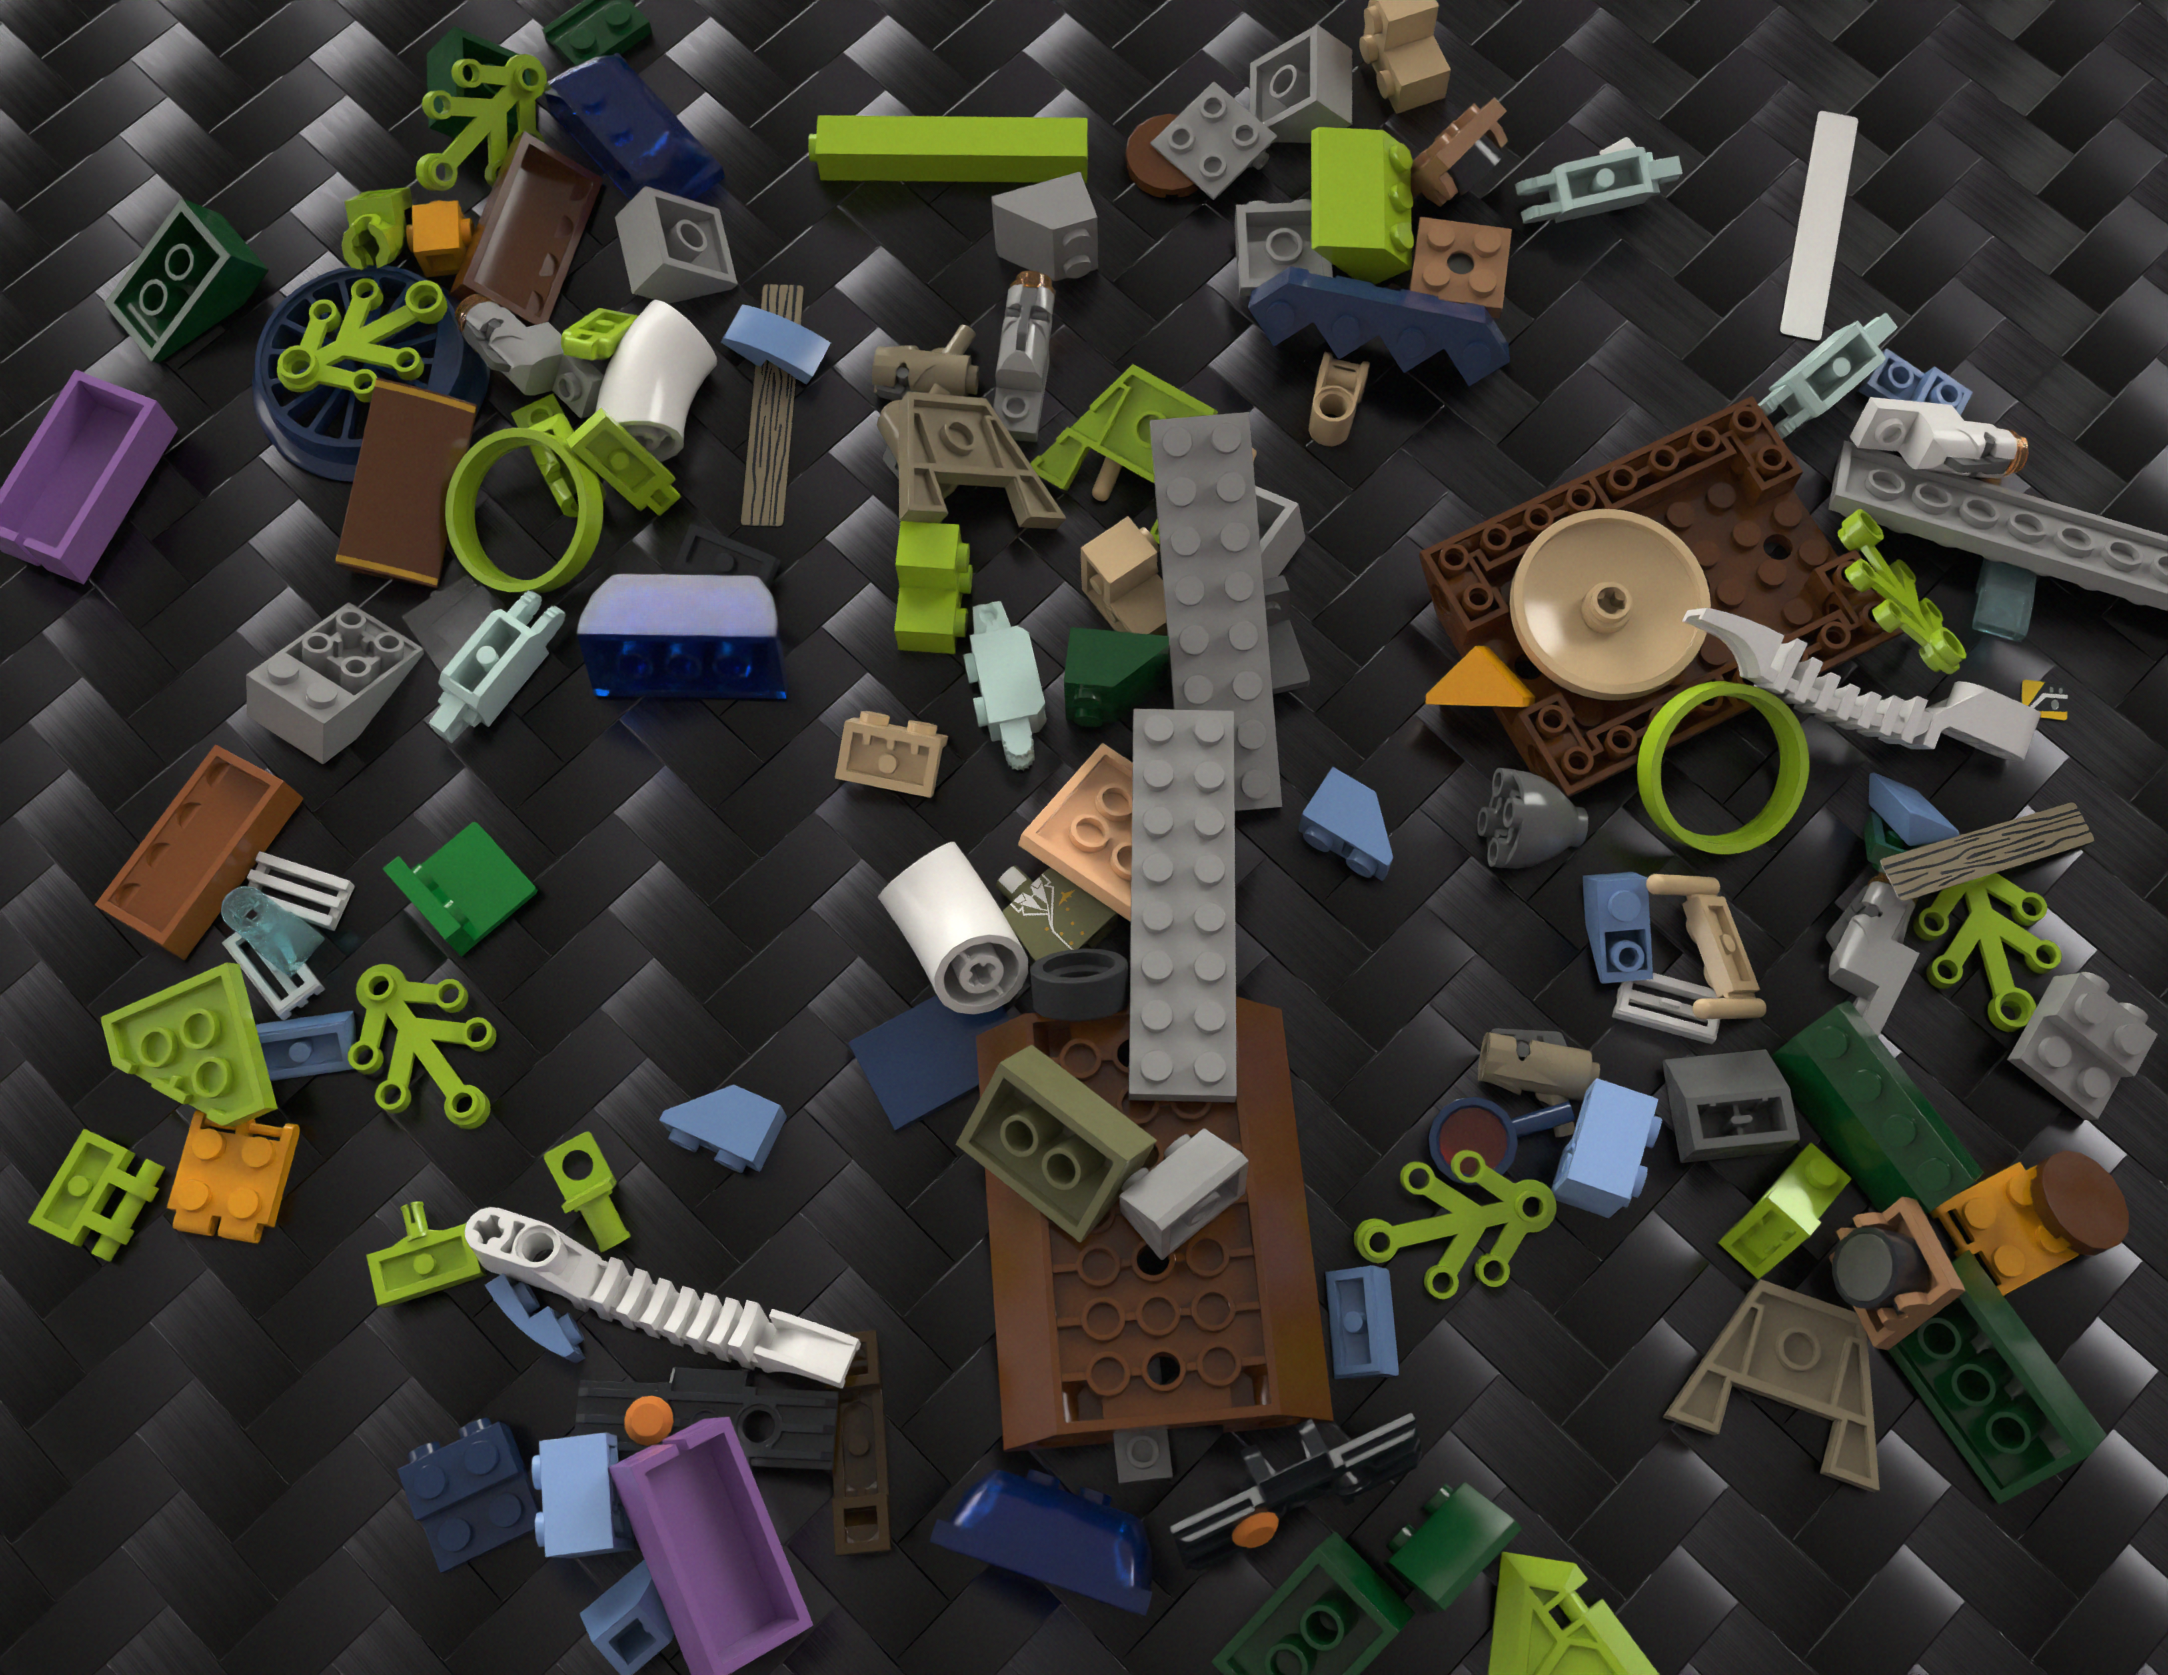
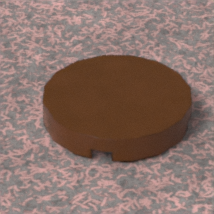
[1126,114,1200,198]
[2030,1150,2129,1256]

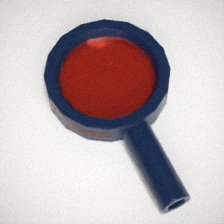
[1429,1097,1575,1186]

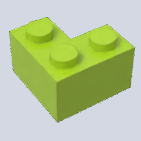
[894,521,972,654]

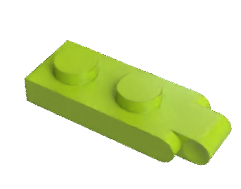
[561,308,638,361]
[566,408,681,516]

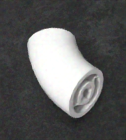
[595,300,717,462]
[878,842,1028,1014]

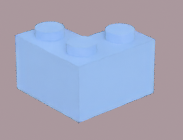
[1551,1078,1662,1218]
[532,1433,635,1558]

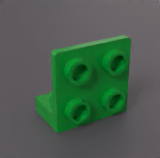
[383,822,537,957]

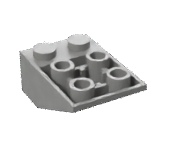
[246,602,424,764]

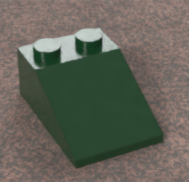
[104,198,269,363]
[1211,1531,1415,1675]

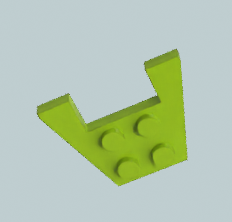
[1030,364,1218,544]

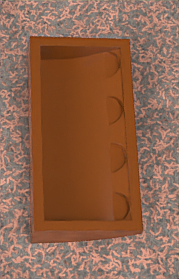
[95,744,304,961]

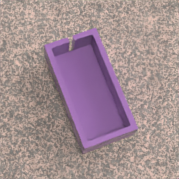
[0,370,178,584]
[609,1417,813,1675]

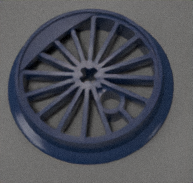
[252,264,490,482]

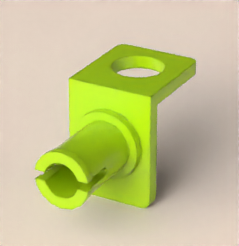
[544,1132,631,1252]

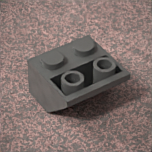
[1662,1049,1800,1163]

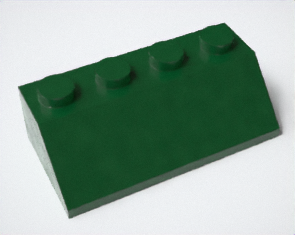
[1770,1001,1984,1215]
[1887,1250,2107,1504]

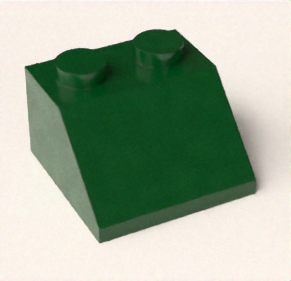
[427,26,531,143]
[1064,627,1170,727]
[1383,1482,1522,1613]

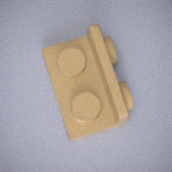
[835,711,948,798]

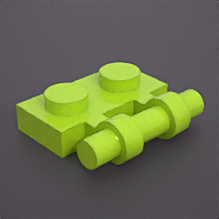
[28,1129,165,1262]

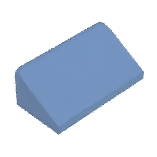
[1869,773,1959,846]
[256,1011,356,1081]
[1325,1266,1399,1380]

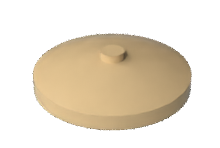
[1510,509,1711,700]

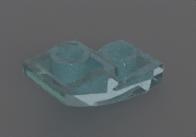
[1972,558,2036,642]

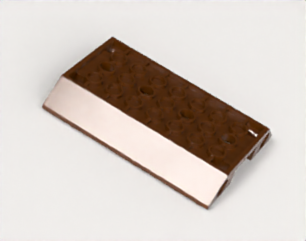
[1419,396,1905,798]
[976,996,1334,1452]

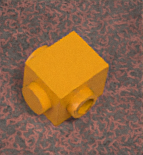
[406,200,475,277]

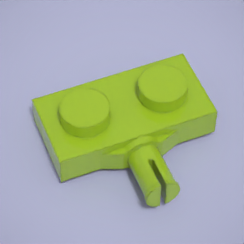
[366,1201,486,1308]

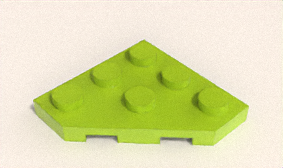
[100,962,278,1127]

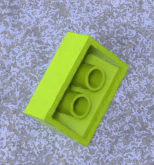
[1311,127,1414,285]

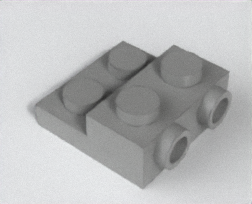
[1234,199,1333,297]
[2007,972,2158,1120]

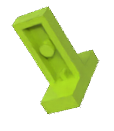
[1718,1143,1852,1280]

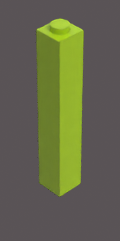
[808,115,1088,183]

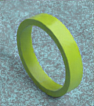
[445,428,603,594]
[1637,681,1809,854]

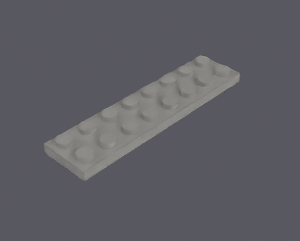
[1150,412,1282,811]
[1829,440,2168,611]
[1129,709,1237,1102]

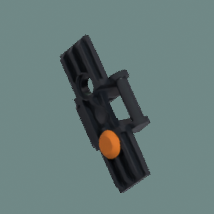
[574,1366,839,1480]
[1170,1413,1423,1571]

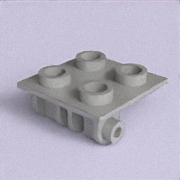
[1151,82,1277,200]

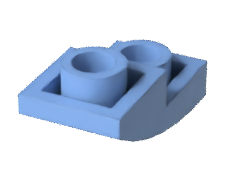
[721,304,831,384]
[1858,348,1973,416]
[485,1273,585,1364]

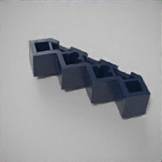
[1248,266,1510,386]

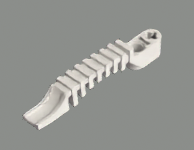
[1682,608,2041,762]
[465,1207,861,1389]

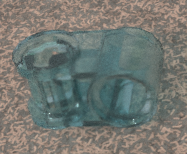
[221,886,325,978]

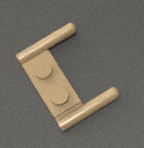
[1646,874,1766,1019]

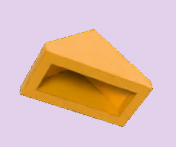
[1425,646,1535,707]

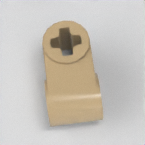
[1309,352,1370,446]

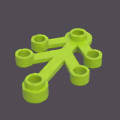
[416,54,547,191]
[277,278,447,402]
[1837,509,1966,675]
[1913,873,2062,1032]
[348,964,496,1129]
[1354,1150,1557,1299]

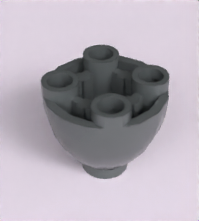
[1477,768,1588,869]

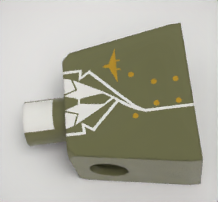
[996,865,1118,966]

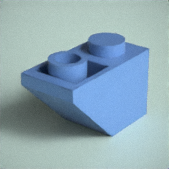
[1298,767,1393,881]
[1583,872,1653,983]
[659,1085,787,1173]
[580,1559,675,1675]

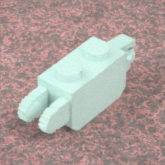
[1515,147,1682,224]
[1758,313,1898,439]
[429,590,566,744]
[963,601,1047,771]

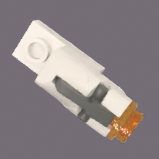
[1850,397,2029,479]

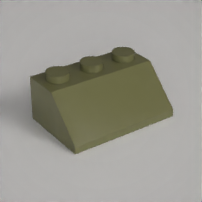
[956,1045,1157,1242]

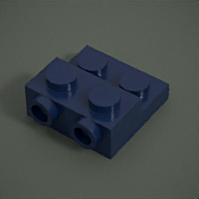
[397,1418,542,1574]

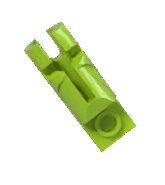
[342,187,413,270]
[511,394,606,517]

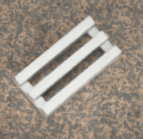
[238,851,355,931]
[222,912,325,1020]
[1612,973,1720,1044]

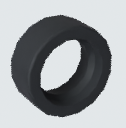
[1030,949,1130,1021]

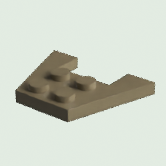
[899,391,1067,529]
[1663,1280,1880,1492]

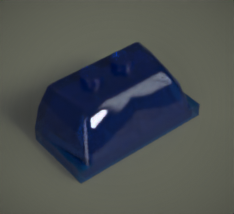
[544,53,725,201]
[577,574,788,699]
[930,1469,1153,1617]

